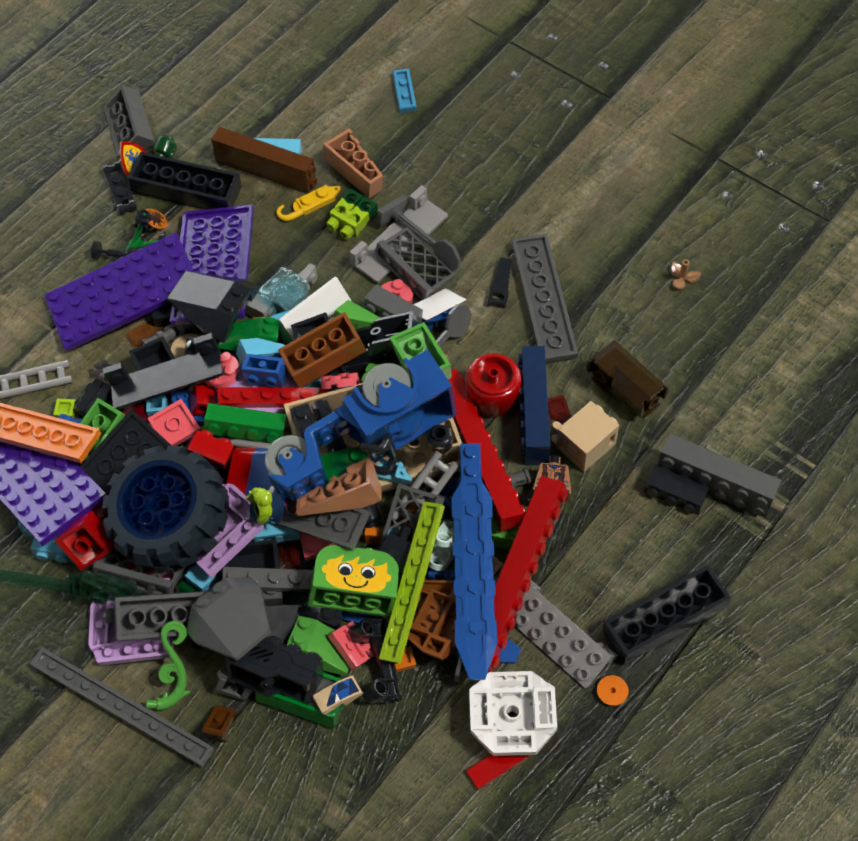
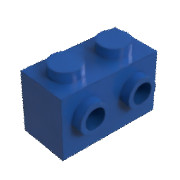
[241,354,288,388]

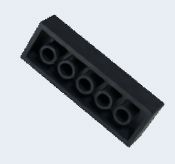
[128,151,242,209]
[602,565,731,665]

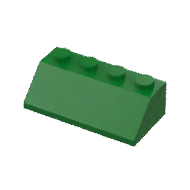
[204,403,286,444]

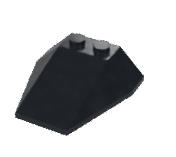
[167,271,261,343]

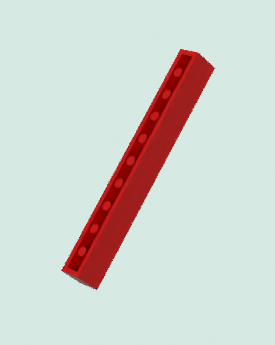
[448,369,526,531]
[488,476,568,673]

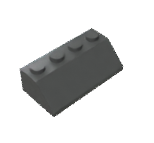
[103,85,154,158]

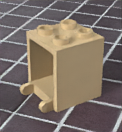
[551,401,619,472]

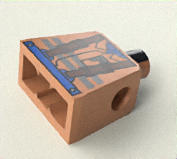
[533,455,571,502]

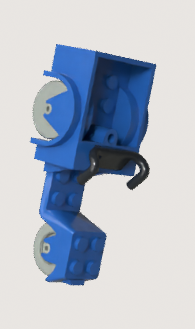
[265,349,457,501]

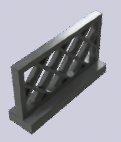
[374,227,456,300]
[378,483,445,550]
[93,547,185,594]

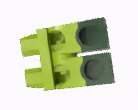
[327,188,378,240]

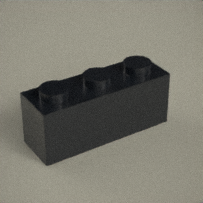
[644,464,710,515]

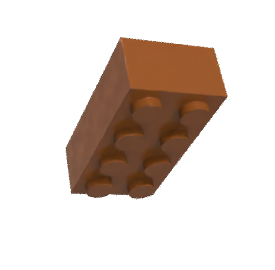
[278,312,367,387]

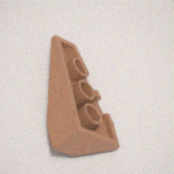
[296,457,382,516]

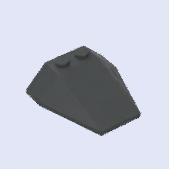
[187,577,271,661]

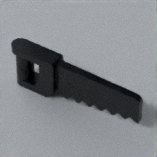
[487,258,512,308]

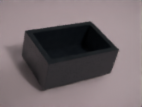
[129,336,189,400]
[218,539,281,582]

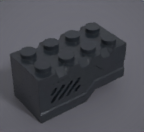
[344,311,419,377]
[226,635,323,705]

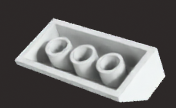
[279,277,351,344]

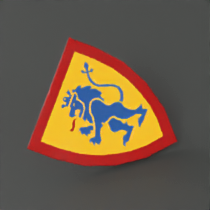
[119,142,147,178]

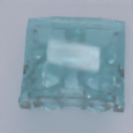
[258,267,310,310]

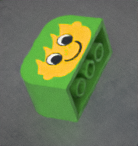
[308,545,399,617]

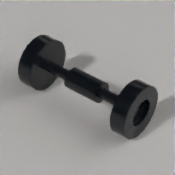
[91,241,138,260]

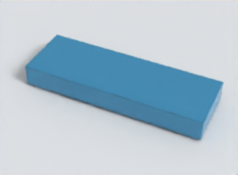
[393,69,417,113]

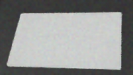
[414,289,466,320]

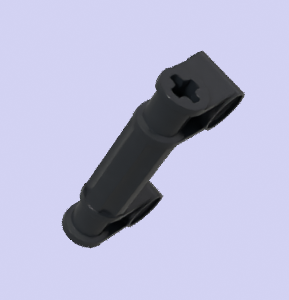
[349,618,403,704]

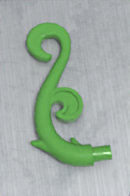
[146,621,190,710]

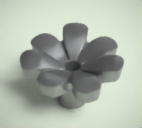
[92,358,115,382]

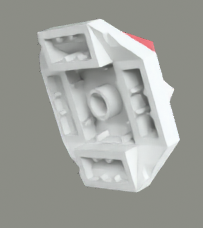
[469,671,557,756]

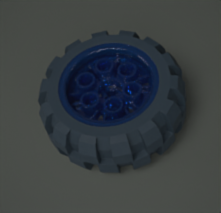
[102,445,229,571]

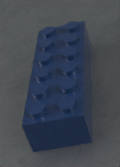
[517,346,550,465]

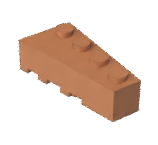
[323,128,383,198]

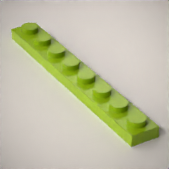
[379,501,445,665]

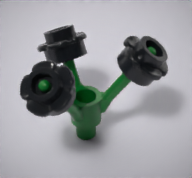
[125,209,170,252]

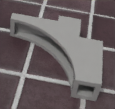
[245,263,318,317]

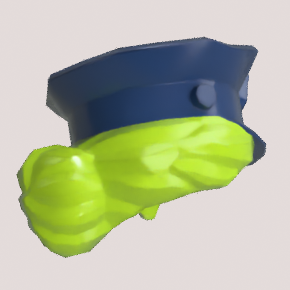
[246,485,284,524]

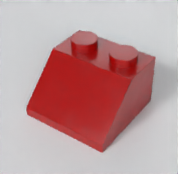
[187,430,234,470]
[55,510,114,570]

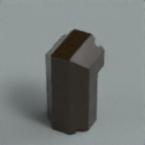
[586,340,669,418]

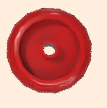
[465,353,522,418]

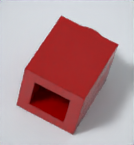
[190,384,216,416]

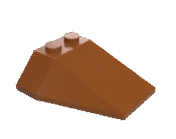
[381,579,457,660]

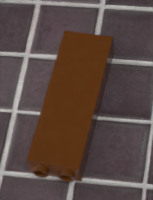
[211,127,317,193]

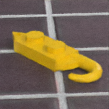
[276,185,341,221]

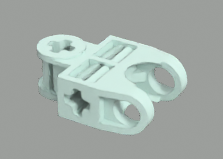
[428,519,454,571]

